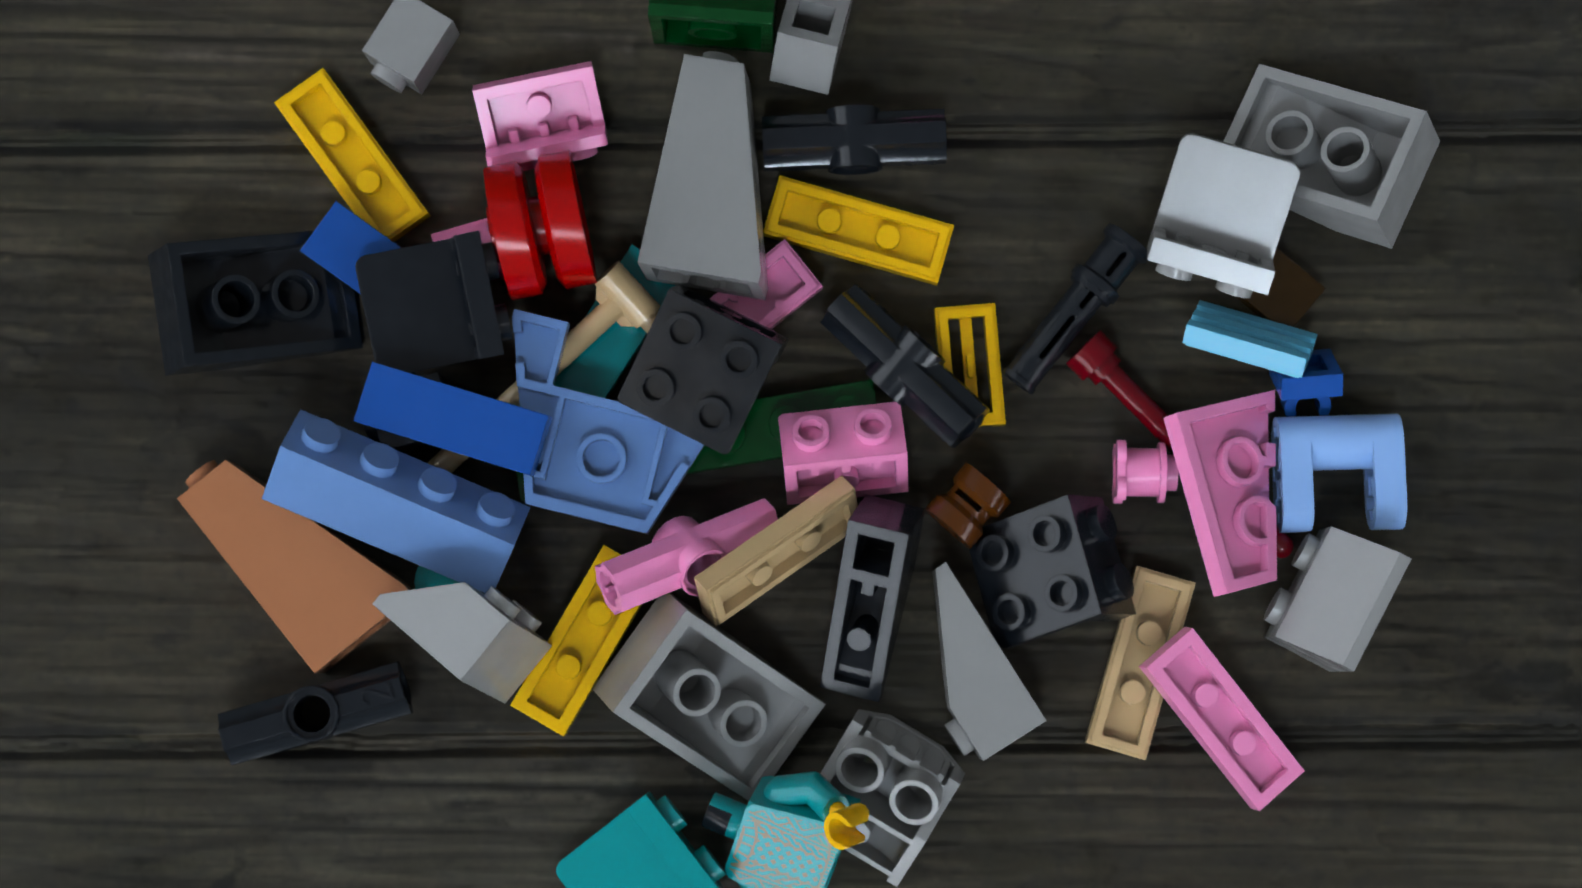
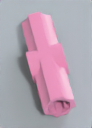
[595,498,778,615]

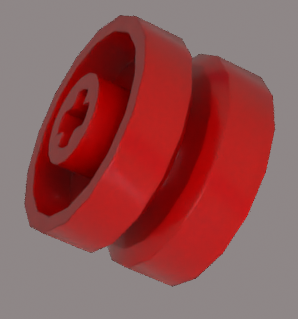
[483,150,597,300]

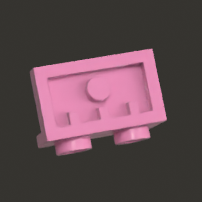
[778,402,909,505]

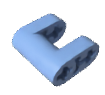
[1271,413,1407,533]

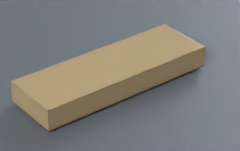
[694,475,858,627]
[1084,566,1196,760]

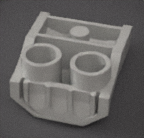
[820,709,965,887]

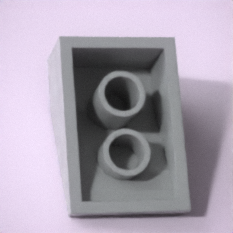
[1224,64,1440,249]
[592,593,826,801]

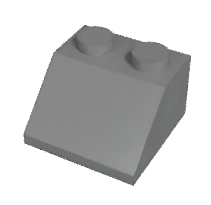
[1263,526,1412,672]
[372,582,552,704]

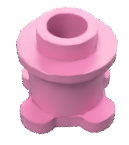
[1112,440,1179,504]

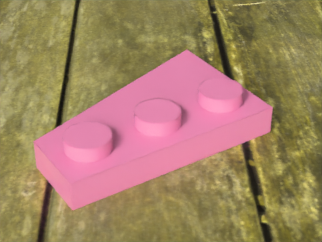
[1163,390,1277,597]

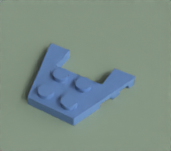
[512,309,704,535]

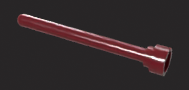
[1066,330,1294,558]

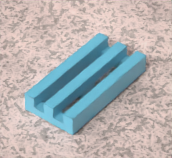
[1182,300,1318,378]

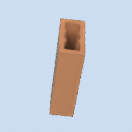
[177,460,414,673]

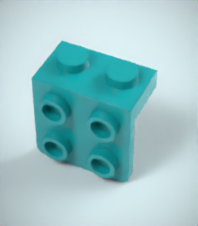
[556,791,726,888]

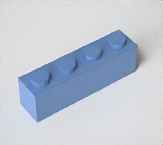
[262,409,530,593]

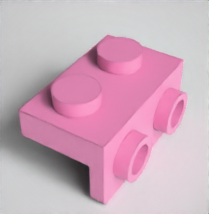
[472,61,608,171]

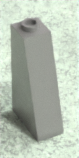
[637,51,768,300]

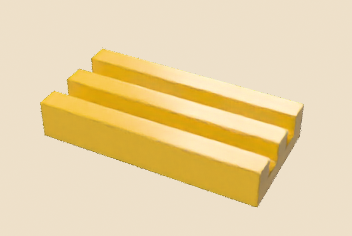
[934,303,1006,428]

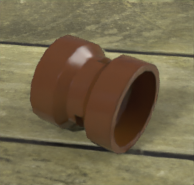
[925,463,1011,549]

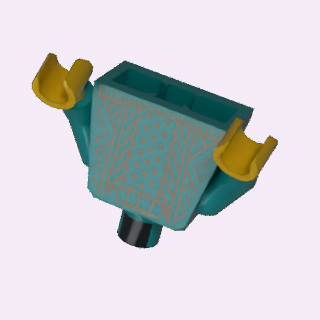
[702,771,869,888]

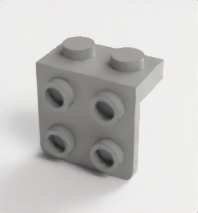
[1147,133,1300,299]

